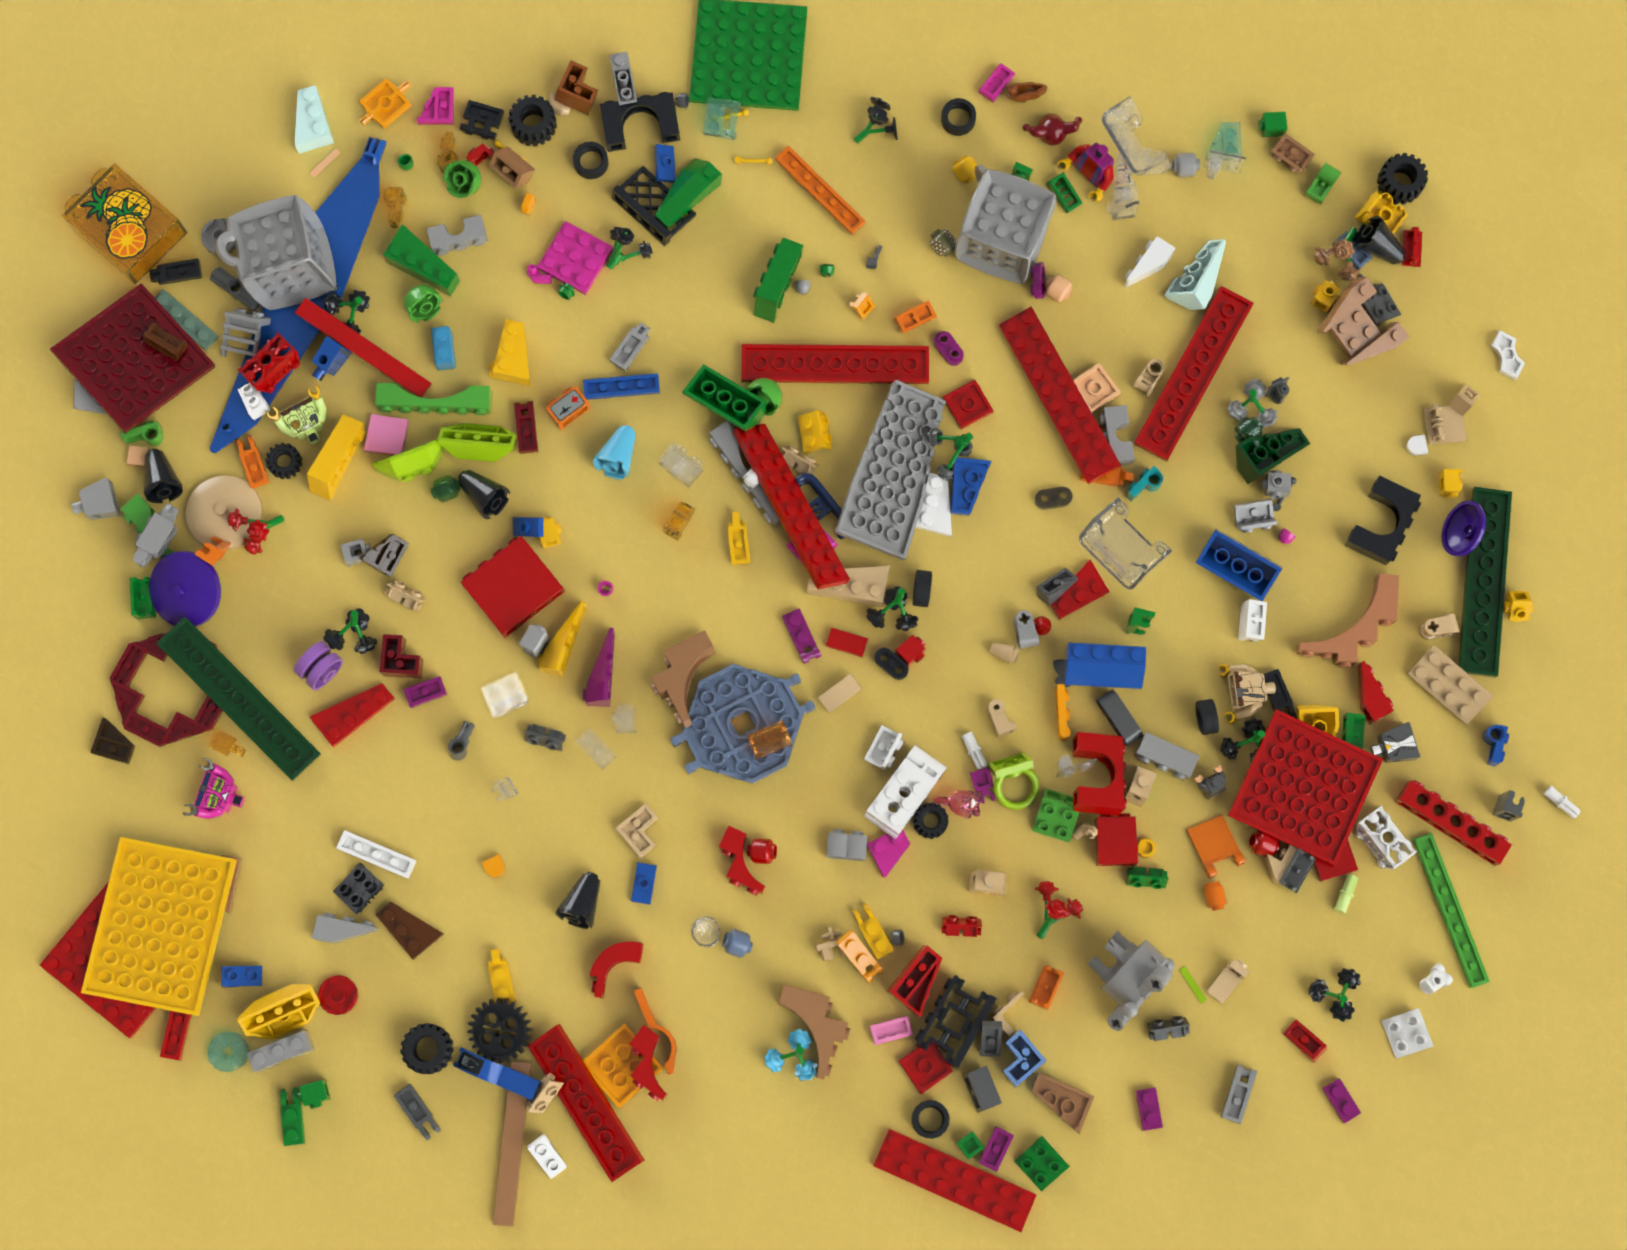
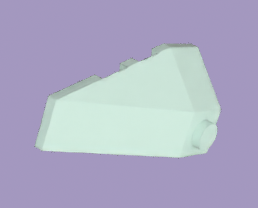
[1164,239,1226,310]

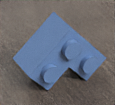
[1002,1030,1047,1087]

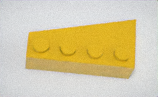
[307,414,366,501]

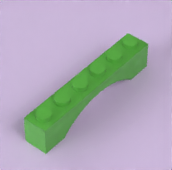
[375,383,492,416]
[121,494,174,558]

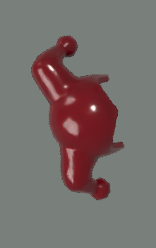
[1022,114,1082,146]

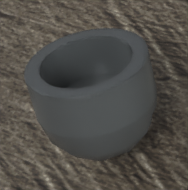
[675,93,689,108]
[889,929,904,946]

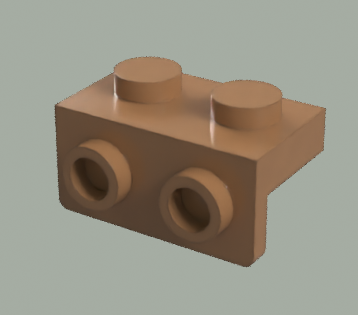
[1271,133,1315,173]

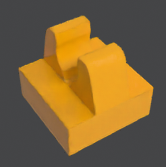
[849,292,875,319]

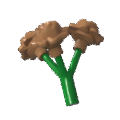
[1314,227,1360,281]

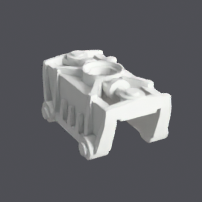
[1355,806,1417,870]

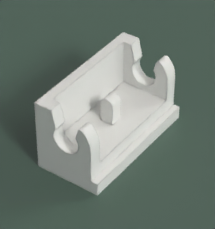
[1238,599,1267,642]

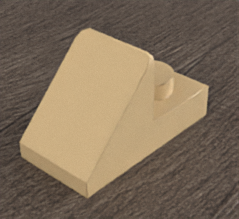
[1449,384,1481,416]
[1264,845,1298,884]

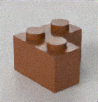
[554,60,598,115]

